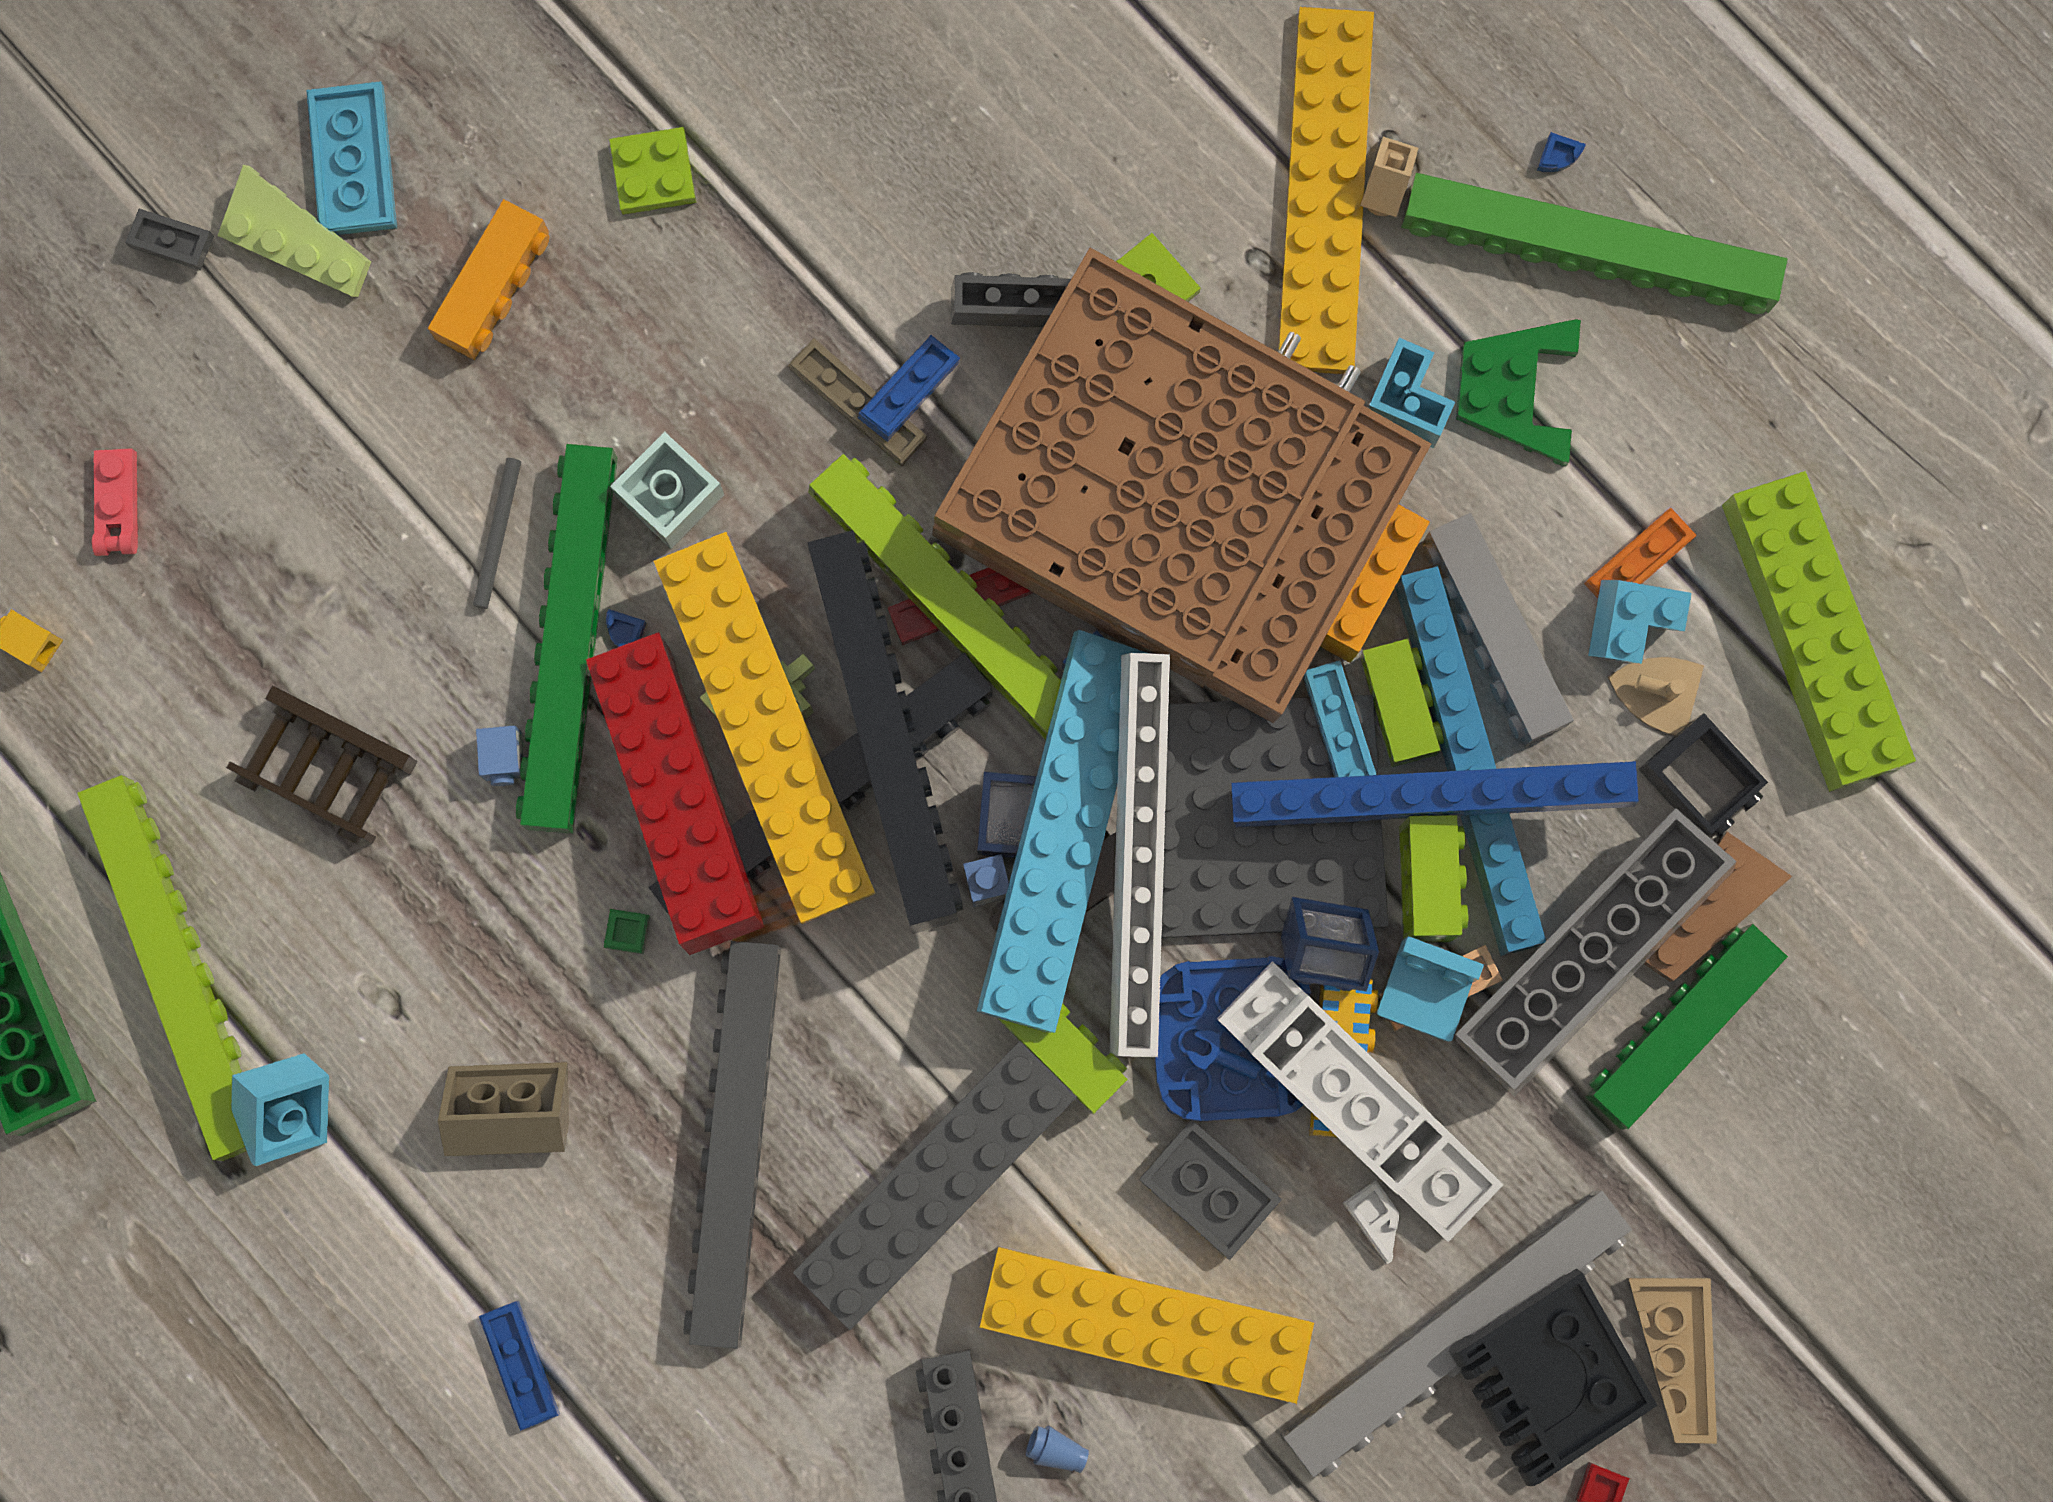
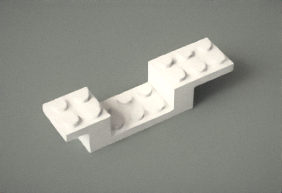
[1217,961,1504,1242]

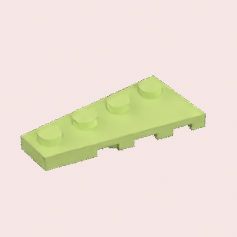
[217,165,371,297]

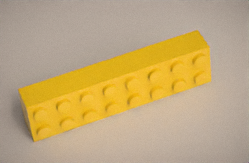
[979,1247,1314,1404]

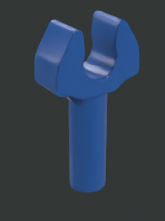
[1186,1030,1261,1080]

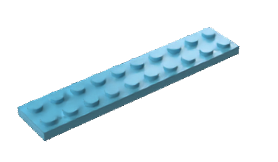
[976,630,1150,1033]

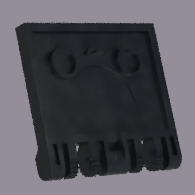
[1449,1268,1658,1486]

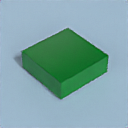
[603,909,651,955]

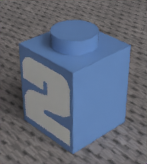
[476,726,524,786]
[963,854,1009,907]

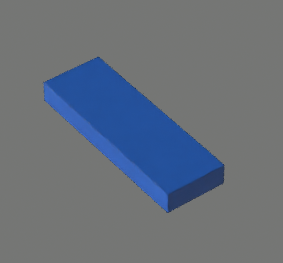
[858,335,960,442]
[479,1301,560,1431]

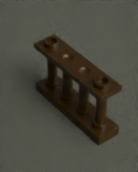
[226,685,418,845]

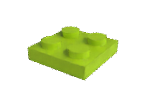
[609,127,697,215]

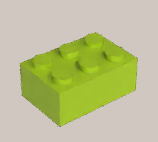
[1399,815,1468,943]

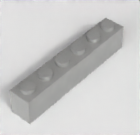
[1423,513,1574,746]

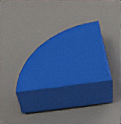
[1537,132,1586,172]
[606,609,646,647]

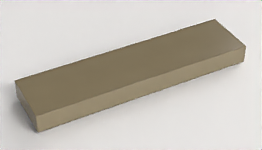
[788,338,927,467]

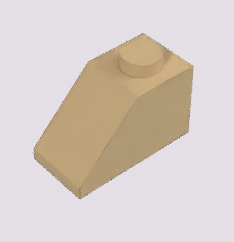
[1360,137,1419,217]

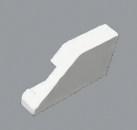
[1343,1180,1399,1264]

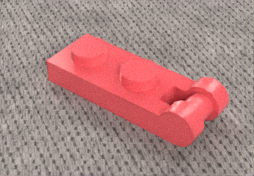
[92,448,138,556]

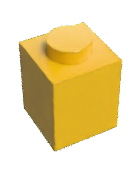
[0,609,63,672]

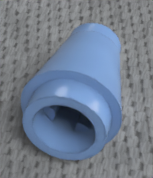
[1026,1425,1089,1473]

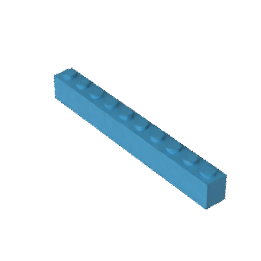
[1395,566,1546,956]

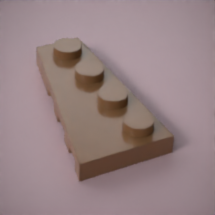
[1644,831,1793,982]

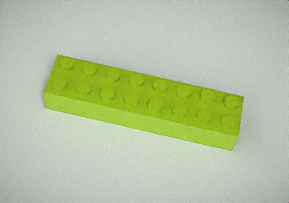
[1722,471,1916,792]

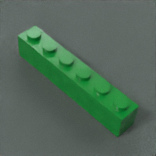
[1586,924,1788,1130]

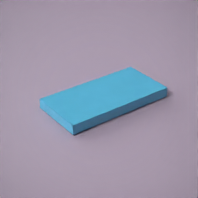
[306,81,397,235]

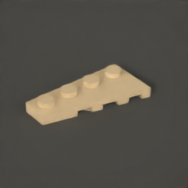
[1628,1278,1717,1444]

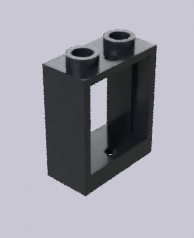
[1638,713,1768,837]

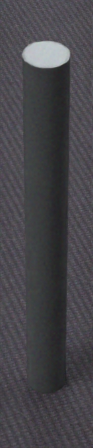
[473,458,521,609]

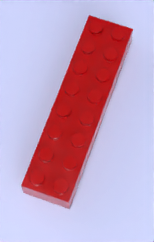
[586,632,764,955]

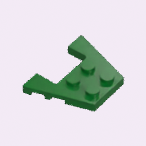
[1456,319,1581,466]

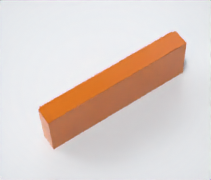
[1584,508,1697,599]

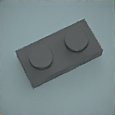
[125,208,214,271]

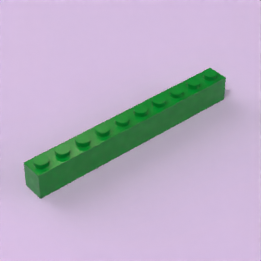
[516,444,618,834]

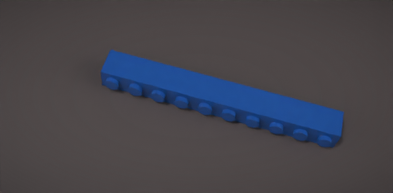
[1232,761,1639,827]

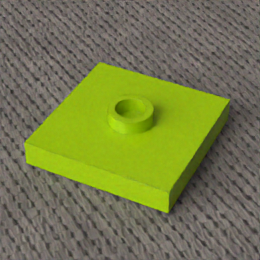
[1116,233,1201,302]

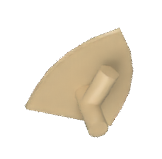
[1608,657,1704,736]

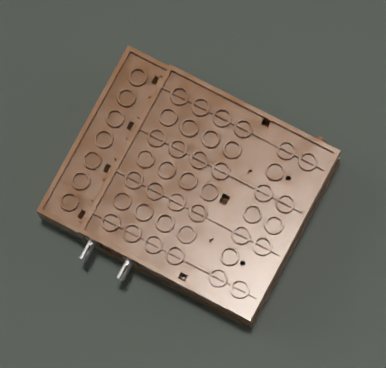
[932,247,1431,723]

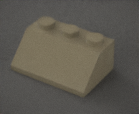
[438,1062,569,1156]

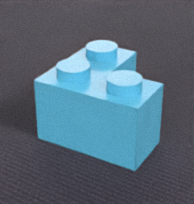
[1368,338,1455,448]
[1588,580,1692,664]

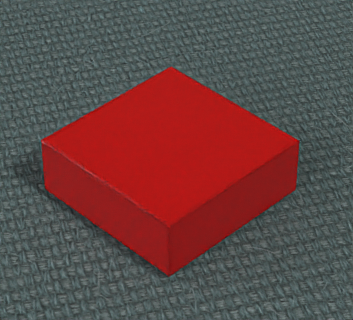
[1575,1462,1630,1502]

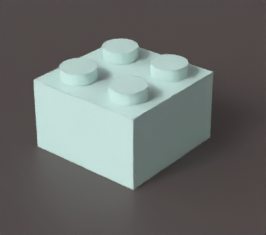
[610,431,725,549]

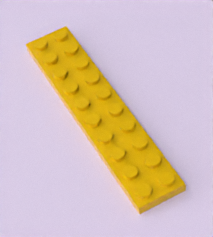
[1278,7,1374,374]
[654,532,876,924]

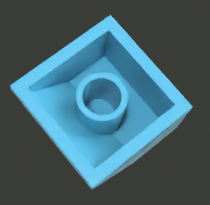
[231,1053,329,1166]

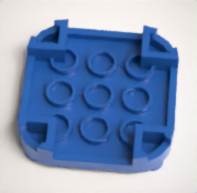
[1155,956,1311,1122]

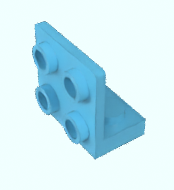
[1376,936,1484,1042]

